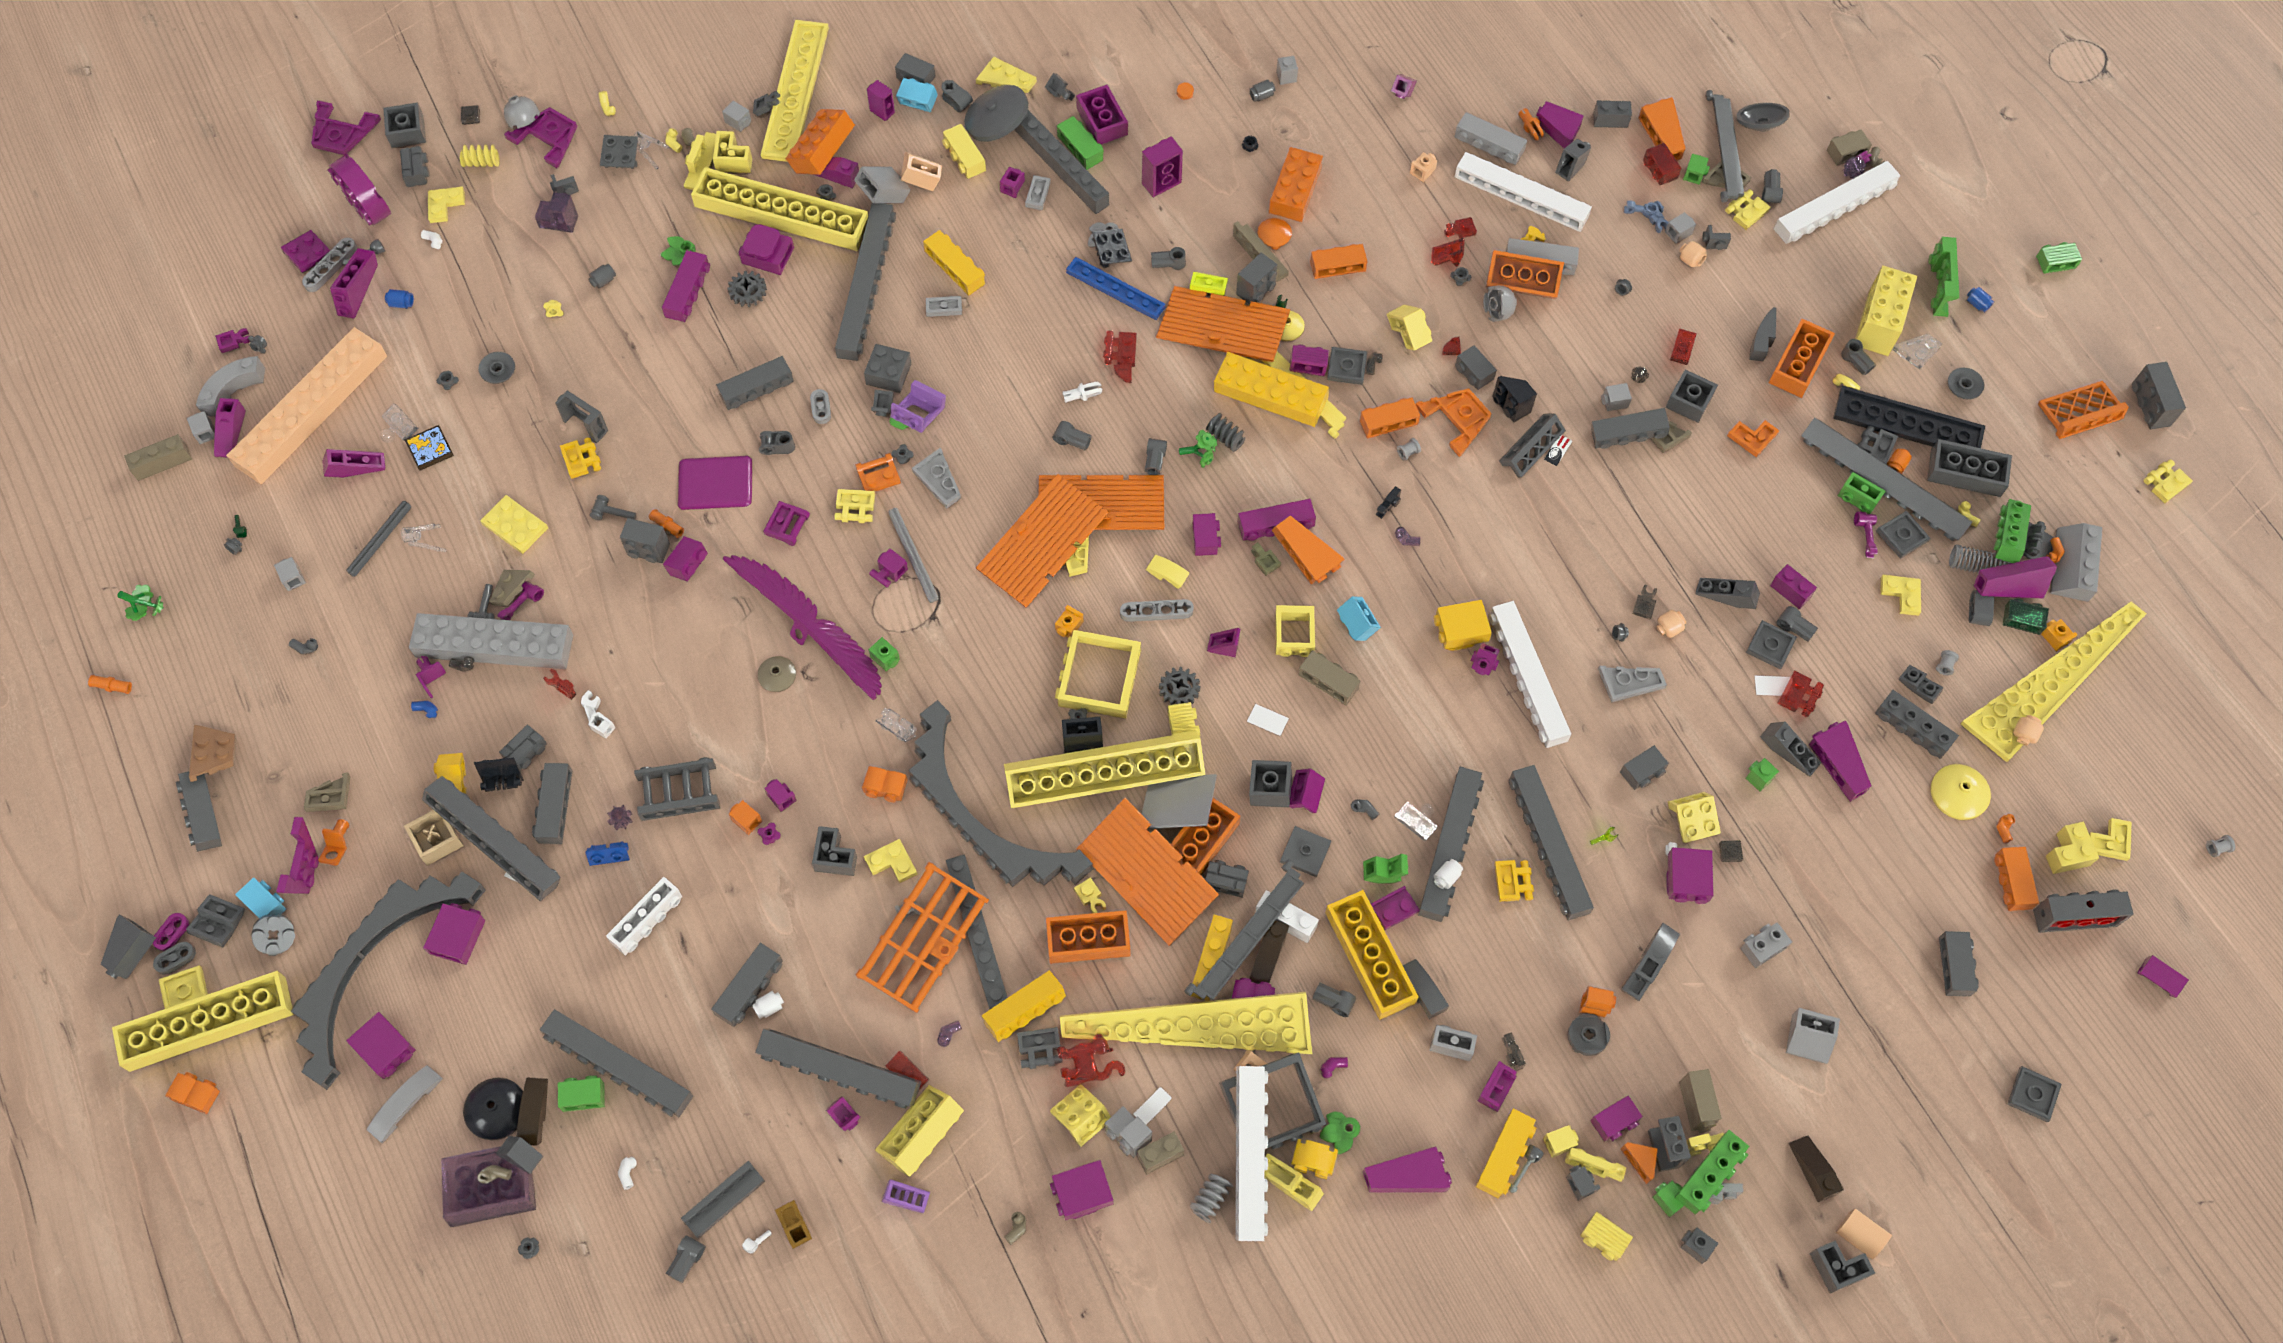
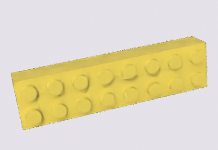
[112,971,294,1072]

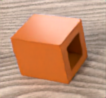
[729,800,762,835]

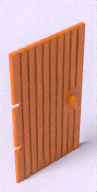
[1156,286,1290,362]
[976,474,1109,608]
[1038,475,1164,530]
[1076,798,1219,946]

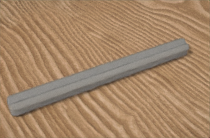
[888,508,938,603]

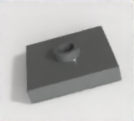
[1327,347,1367,385]
[1876,511,1931,559]
[1746,620,1797,669]
[1280,826,1332,877]
[2007,1066,2062,1122]

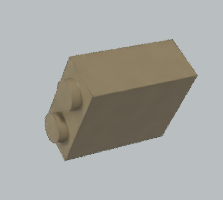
[1679,1069,1722,1133]

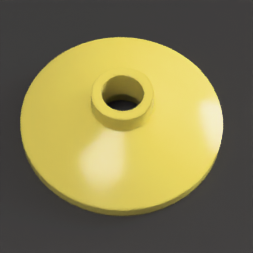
[1281,311,1305,341]

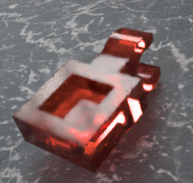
[1444,217,1477,238]
[543,669,576,700]

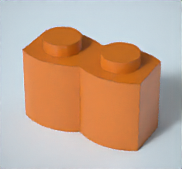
[862,766,908,803]
[1580,986,1616,1018]
[165,1072,220,1114]

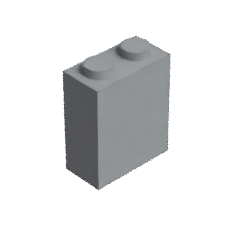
[854,166,911,203]

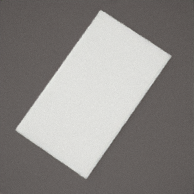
[1755,676,1793,696]
[1247,704,1289,736]

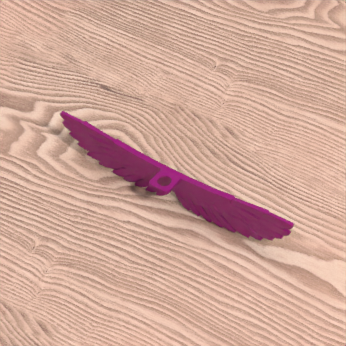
[723,555,882,700]

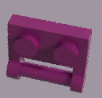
[763,501,810,546]

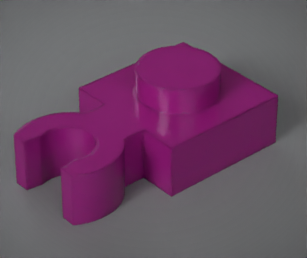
[215,328,250,353]

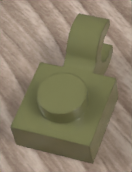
[1251,542,1281,576]

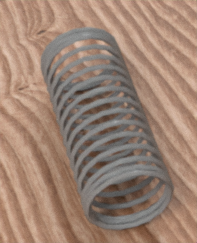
[1949,544,2011,573]

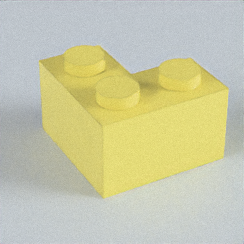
[713,131,752,173]
[1386,305,1432,350]
[2046,822,2099,874]

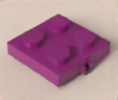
[281,230,330,273]

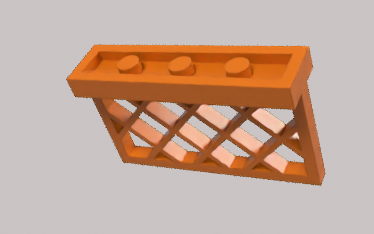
[2038,381,2129,439]

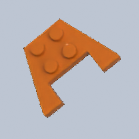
[1416,388,1492,457]

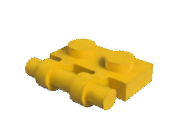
[560,437,601,479]
[1494,860,1534,902]

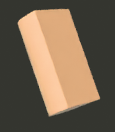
[1836,1209,1892,1260]

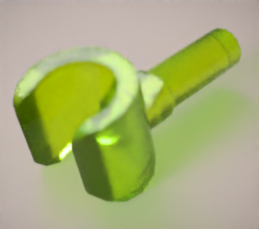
[1590,827,1619,845]

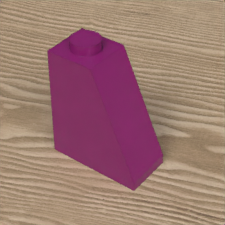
[1536,101,1584,149]

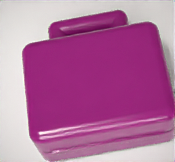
[678,456,752,510]

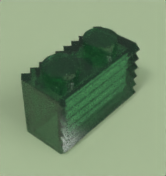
[2002,598,2049,635]

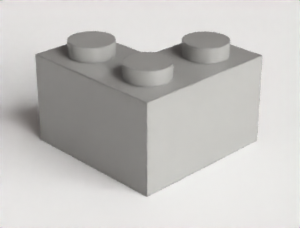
[1105,1106,1152,1158]

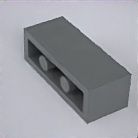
[1939,931,1979,997]

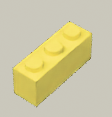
[942,124,986,179]

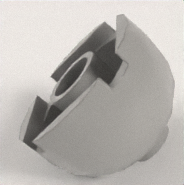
[504,96,540,129]
[1483,285,1517,322]

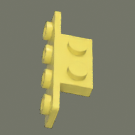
[684,132,716,190]

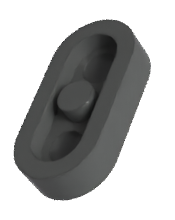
[153,942,196,975]

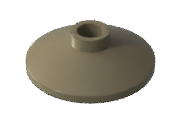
[758,656,796,692]

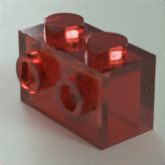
[1643,143,1682,186]

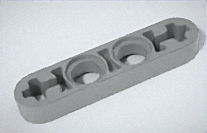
[302,238,357,292]
[1120,599,1194,622]

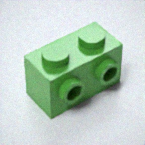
[1838,472,1885,514]

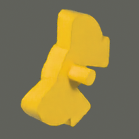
[1520,226,1545,242]

